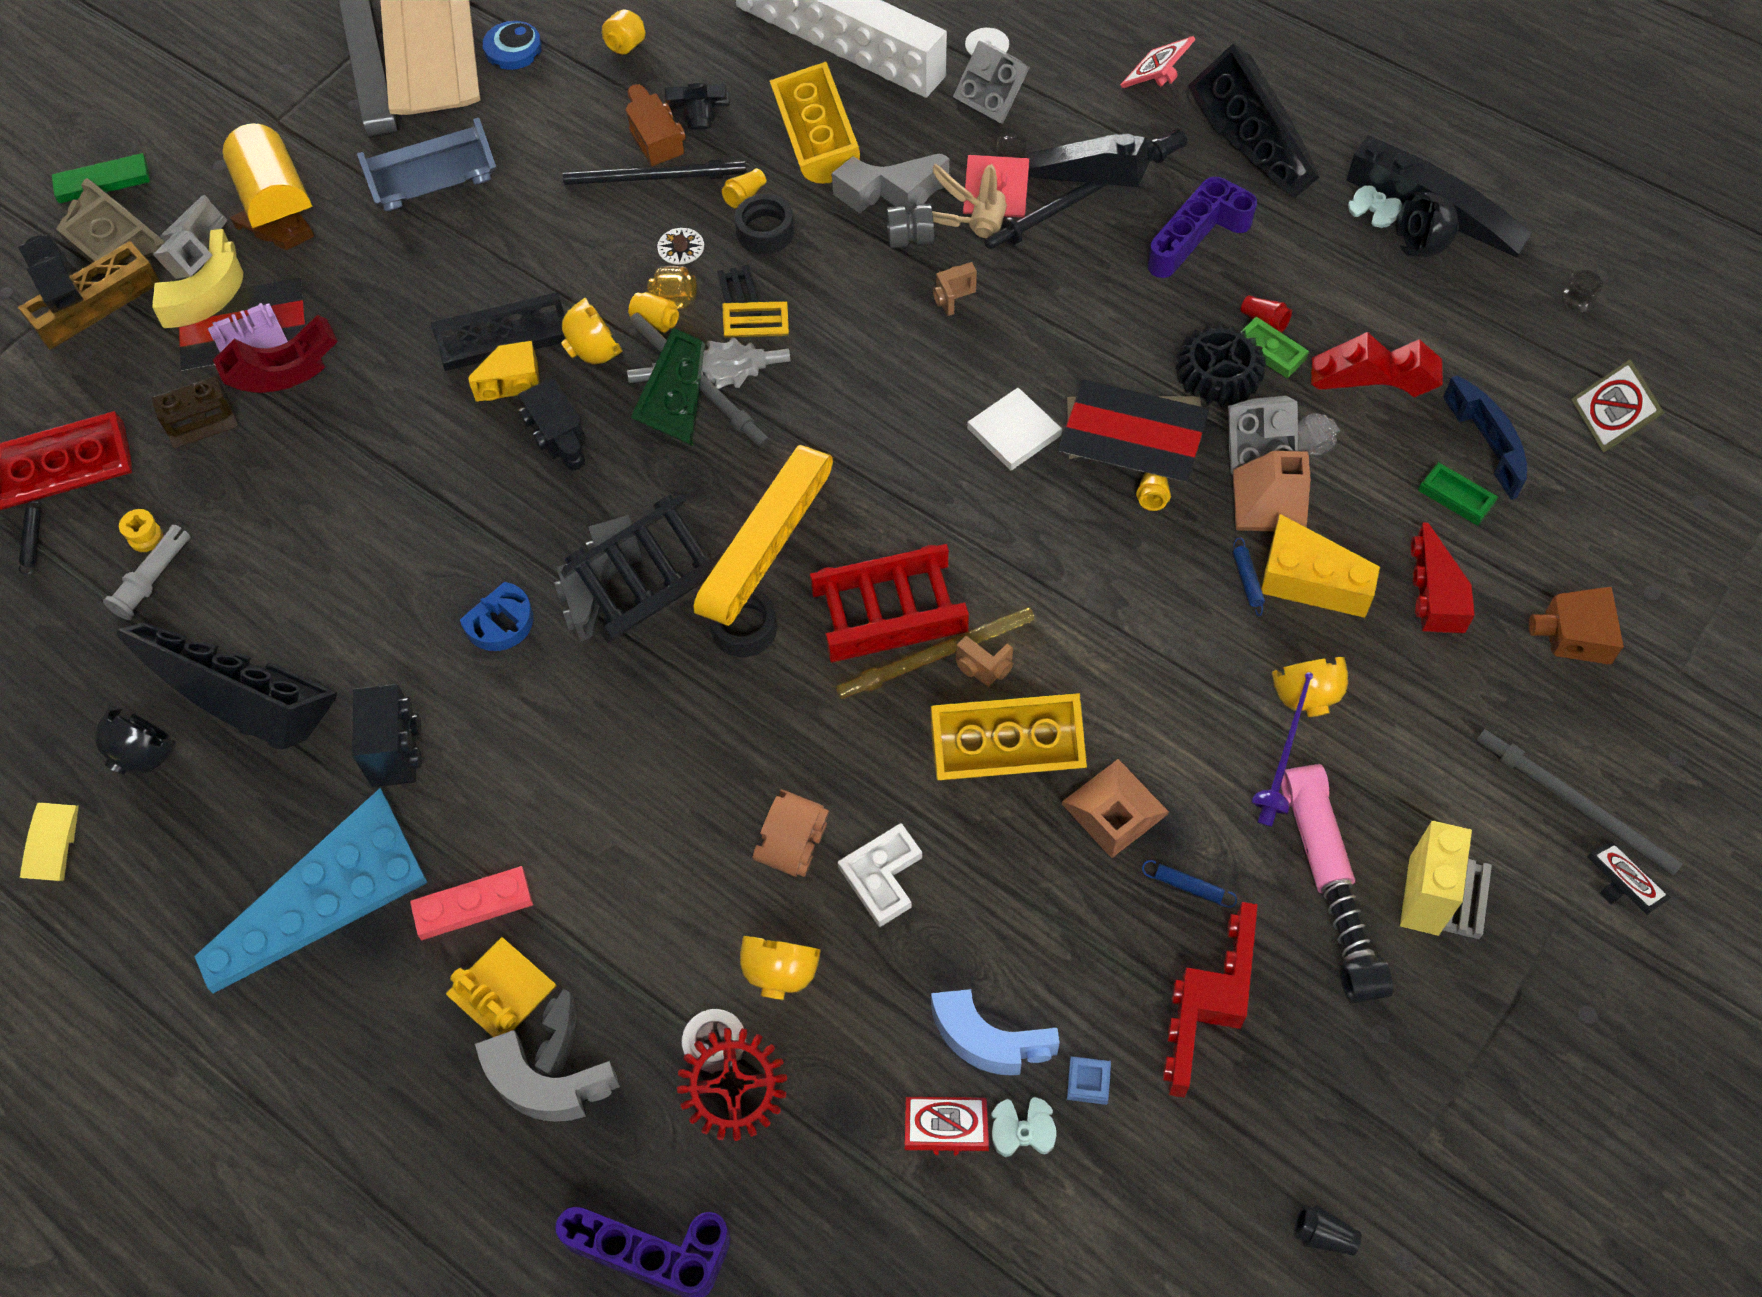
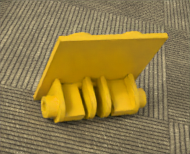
[446,937,557,1037]

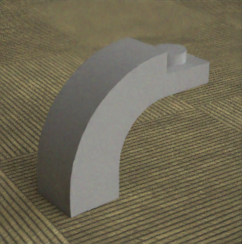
[475,1030,620,1122]

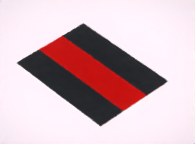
[179,278,305,371]
[1058,379,1210,482]

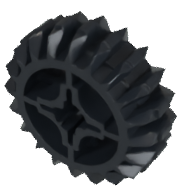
[1175,324,1266,407]

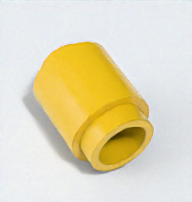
[628,292,679,333]

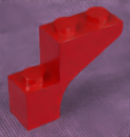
[1311,332,1443,398]

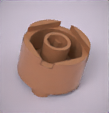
[753,789,829,877]

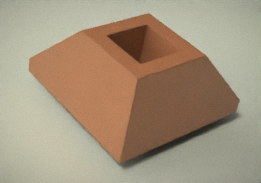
[1233,451,1311,531]
[1062,759,1169,858]

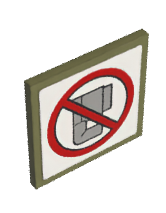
[1571,359,1665,452]

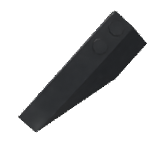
[1188,44,1320,198]
[1346,135,1532,258]
[116,622,337,750]

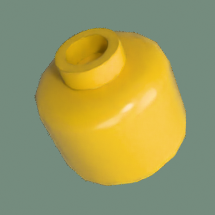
[602,9,645,55]

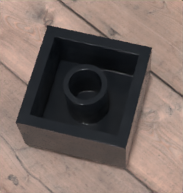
[352,684,422,788]

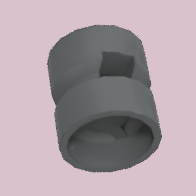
[886,203,934,249]

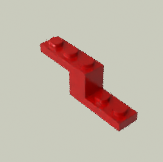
[1163,902,1258,1098]

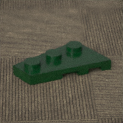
[631,328,705,446]

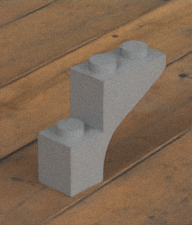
[832,154,950,213]
[153,195,227,279]

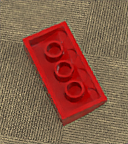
[0,411,132,510]

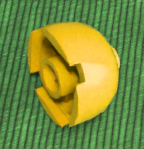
[561,298,623,364]
[1272,657,1348,717]
[740,936,821,1000]

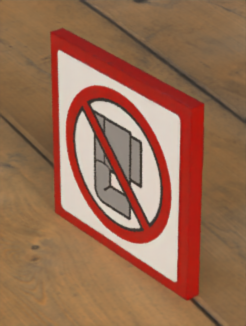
[905,1097,989,1155]

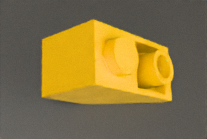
[469,341,540,402]

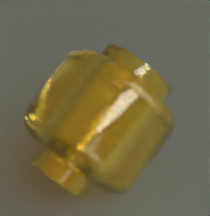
[647,266,697,309]

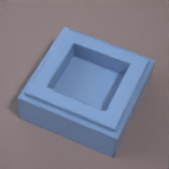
[1067,1057,1111,1105]

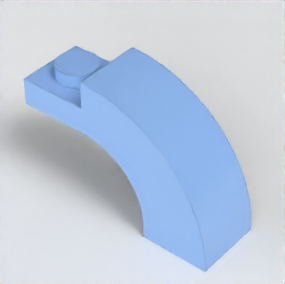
[931,989,1060,1075]

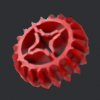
[677,1028,787,1141]

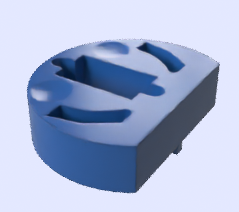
[460,582,534,651]

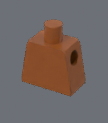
[1529,587,1624,664]

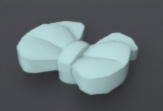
[1348,186,1402,228]
[991,1097,1056,1157]

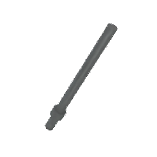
[629,313,770,449]
[1476,729,1683,876]

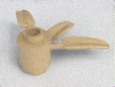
[932,164,1007,238]

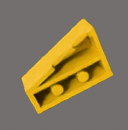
[1261,514,1380,618]

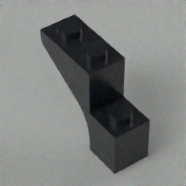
[18,234,84,314]

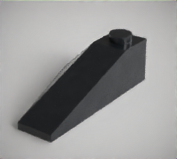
[1026,134,1155,187]

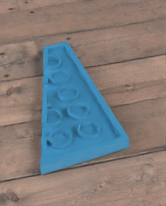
[194,788,427,993]

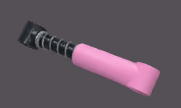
[1281,764,1393,1004]

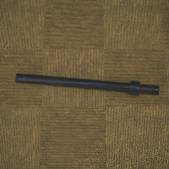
[563,160,747,185]

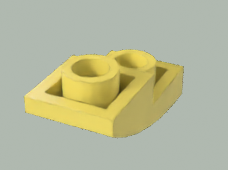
[20,803,79,881]

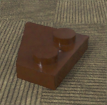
[230,210,314,250]

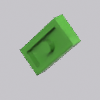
[1241,317,1309,379]

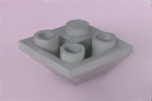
[953,41,1030,124]
[1228,396,1298,475]

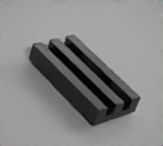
[717,265,762,326]

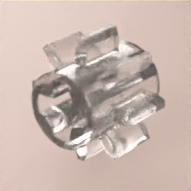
[1298,413,1340,456]

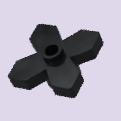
[664,83,730,130]

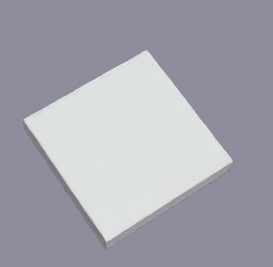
[967,388,1062,470]

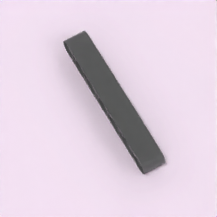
[339,0,398,138]

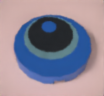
[483,21,542,70]

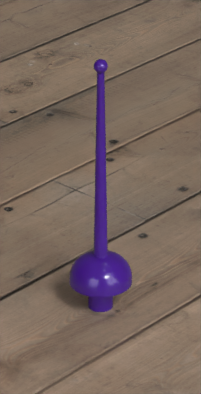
[1251,672,1313,827]

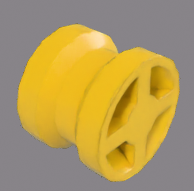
[119,509,163,552]

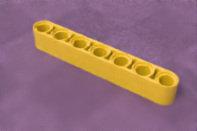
[694,445,833,626]

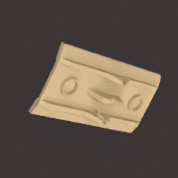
[380,0,481,115]

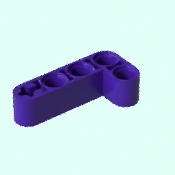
[1148,177,1257,278]
[555,1207,731,1297]

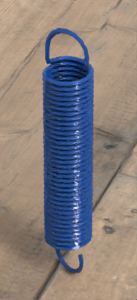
[1233,538,1265,616]
[1142,860,1237,908]

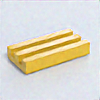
[722,301,789,338]

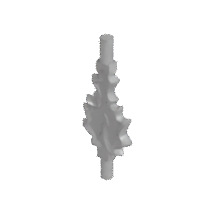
[627,337,791,389]

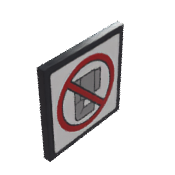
[1587,842,1671,915]

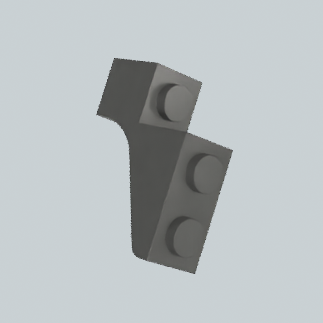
[554,515,642,642]

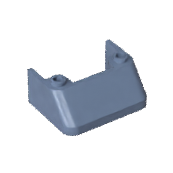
[357,118,496,212]

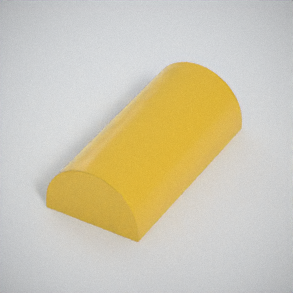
[770,62,860,184]
[223,124,313,228]
[931,693,1087,781]

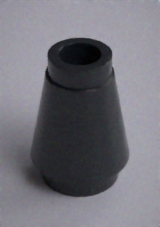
[1294,1205,1362,1256]

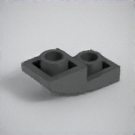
[535,989,577,1078]

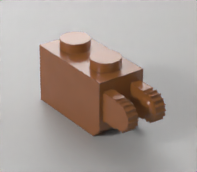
[625,84,686,167]

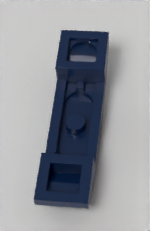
[1443,375,1527,500]

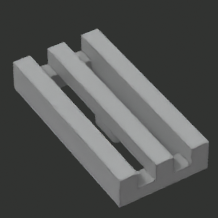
[1442,859,1492,939]

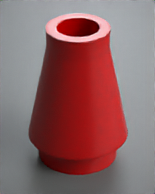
[1241,295,1292,333]

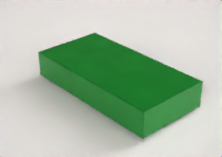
[1418,462,1498,526]

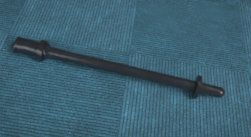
[985,128,1187,249]

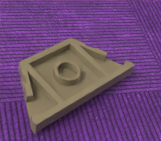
[56,178,165,265]

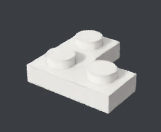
[838,823,922,927]

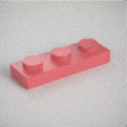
[410,866,533,940]

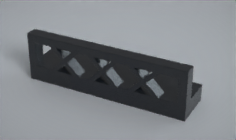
[431,292,566,371]

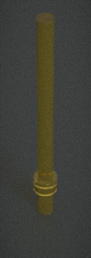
[835,607,1034,700]

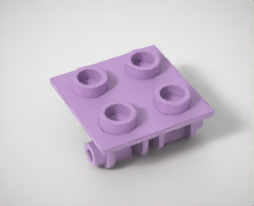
[208,303,288,352]

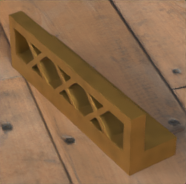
[18,241,160,350]

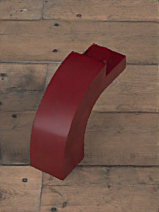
[213,315,338,393]

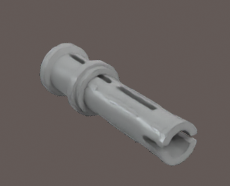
[103,525,191,620]

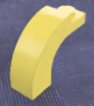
[152,229,244,329]

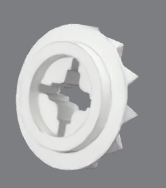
[682,1009,746,1074]

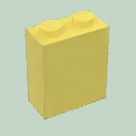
[1400,821,1472,936]

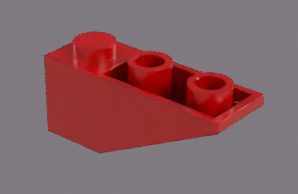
[1411,522,1475,633]

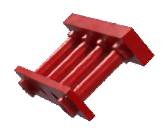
[810,544,969,663]

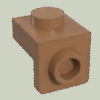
[933,262,977,316]
[956,636,1013,687]

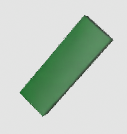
[52,153,150,203]

